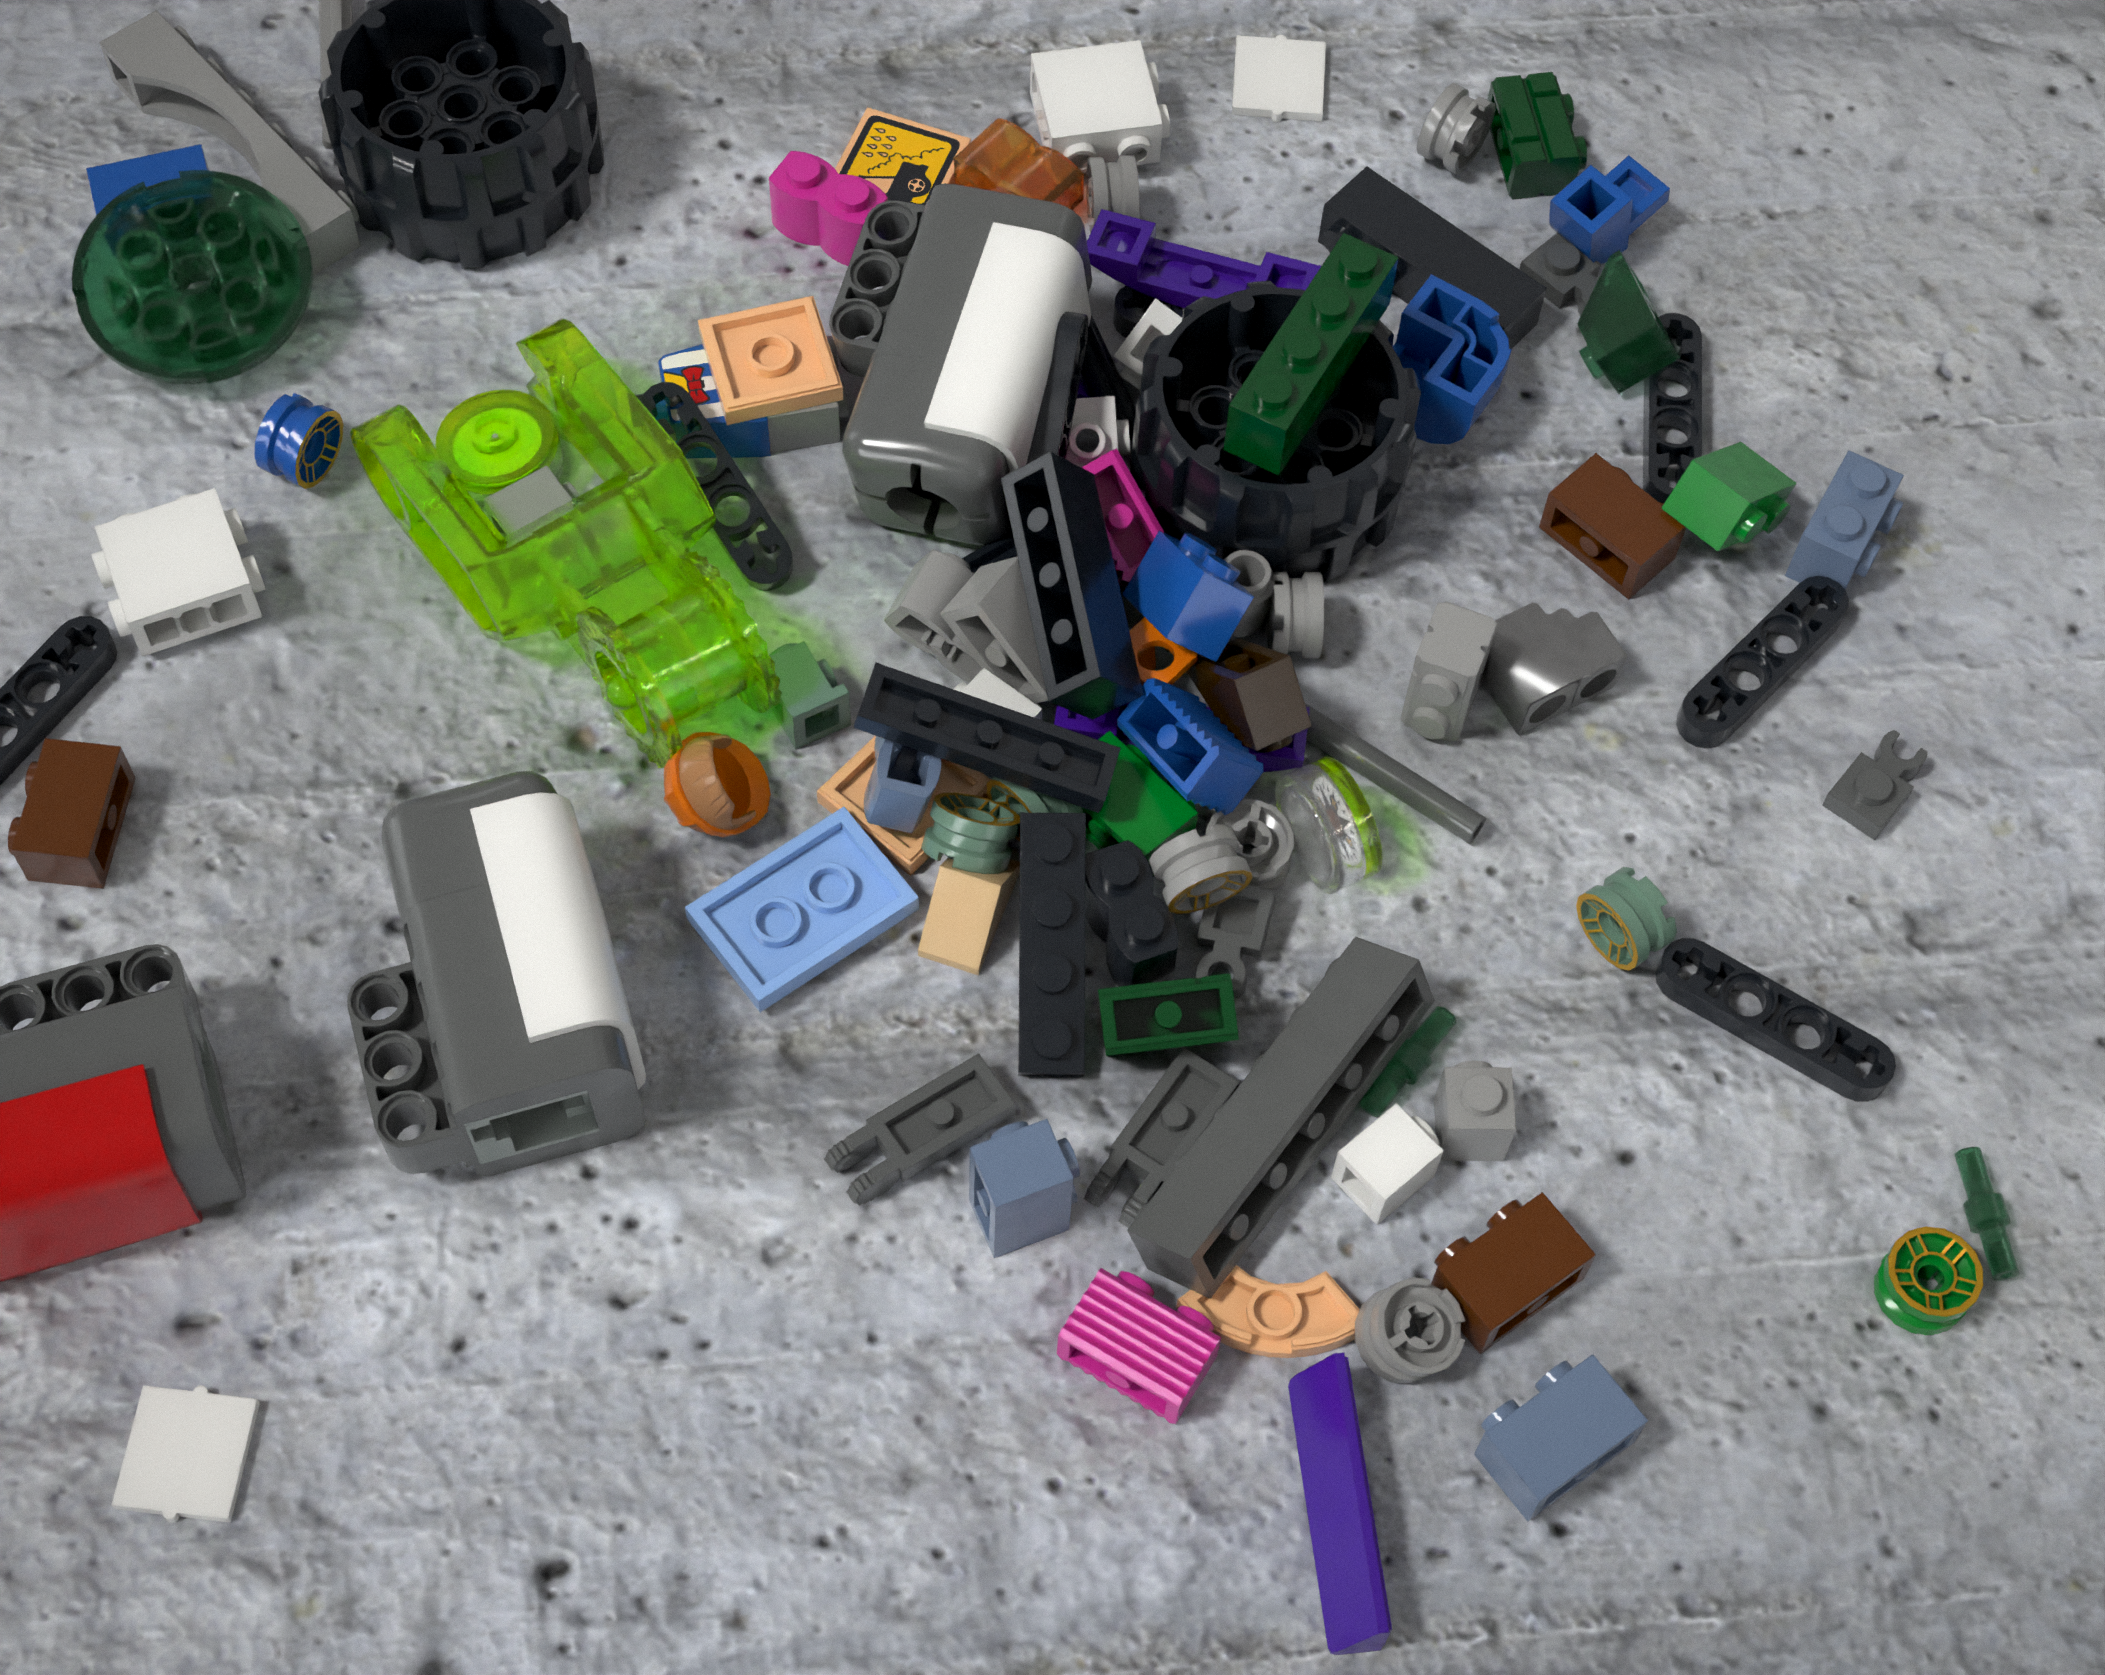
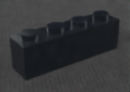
[1318,166,1547,349]
[1001,451,1144,720]

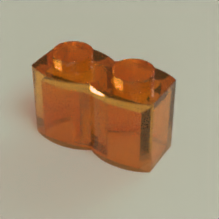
[953,118,1084,210]

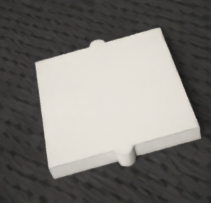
[1231,35,1326,122]
[112,1385,260,1523]

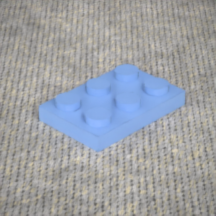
[685,807,919,1013]

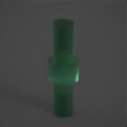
[1359,1006,1457,1118]
[1954,1147,2020,1281]

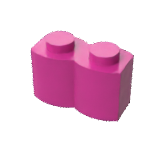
[769,151,888,266]

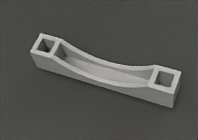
[99,10,361,281]

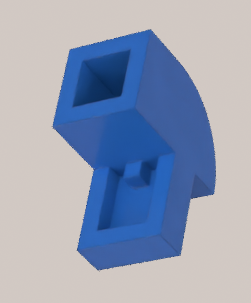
[1549,155,1670,264]

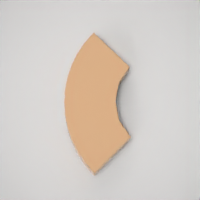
[1176,1265,1360,1358]

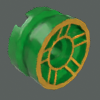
[1874,1226,1983,1336]

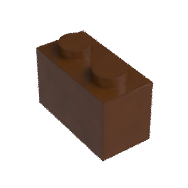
[1539,453,1686,600]
[8,738,136,889]
[1431,1192,1596,1354]

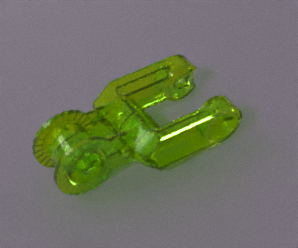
[350,318,782,768]

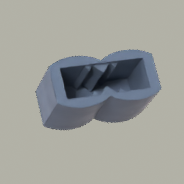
[864,736,941,833]

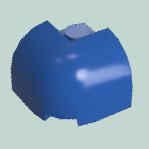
[1392,274,1512,445]

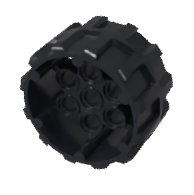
[318,0,604,269]
[1130,280,1421,582]

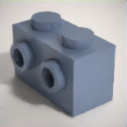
[1785,450,1904,590]
[969,1119,1080,1258]
[1474,1354,1648,1522]

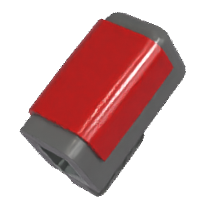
[0,944,247,1282]

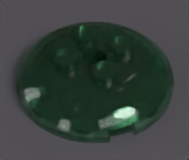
[71,170,313,385]

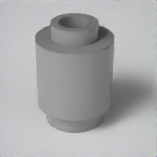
[1223,550,1275,637]

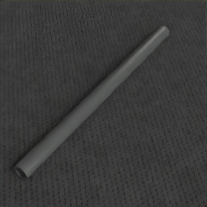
[1119,585,1486,844]

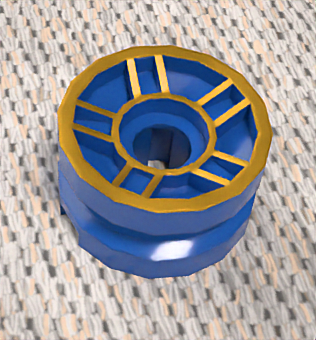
[254,393,344,489]

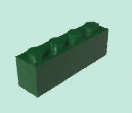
[1223,233,1399,476]

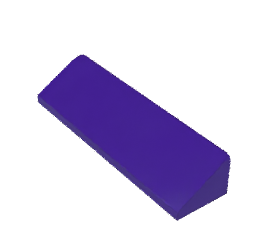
[1288,1352,1392,1655]

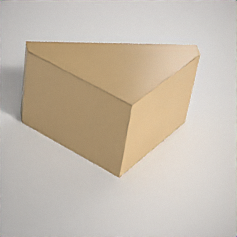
[918,857,1020,976]

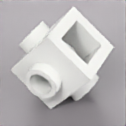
[1066,396,1131,467]

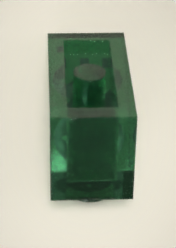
[1577,250,1680,394]

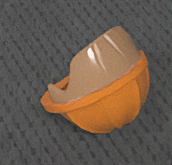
[664,732,771,838]

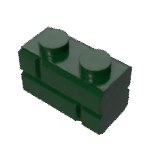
[1487,72,1587,200]
[1098,973,1239,1056]

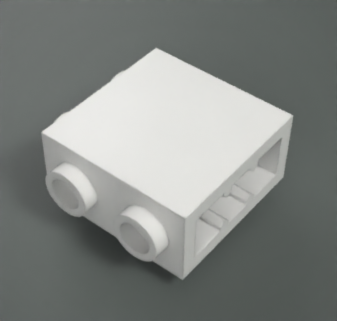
[1030,40,1170,176]
[91,488,266,657]

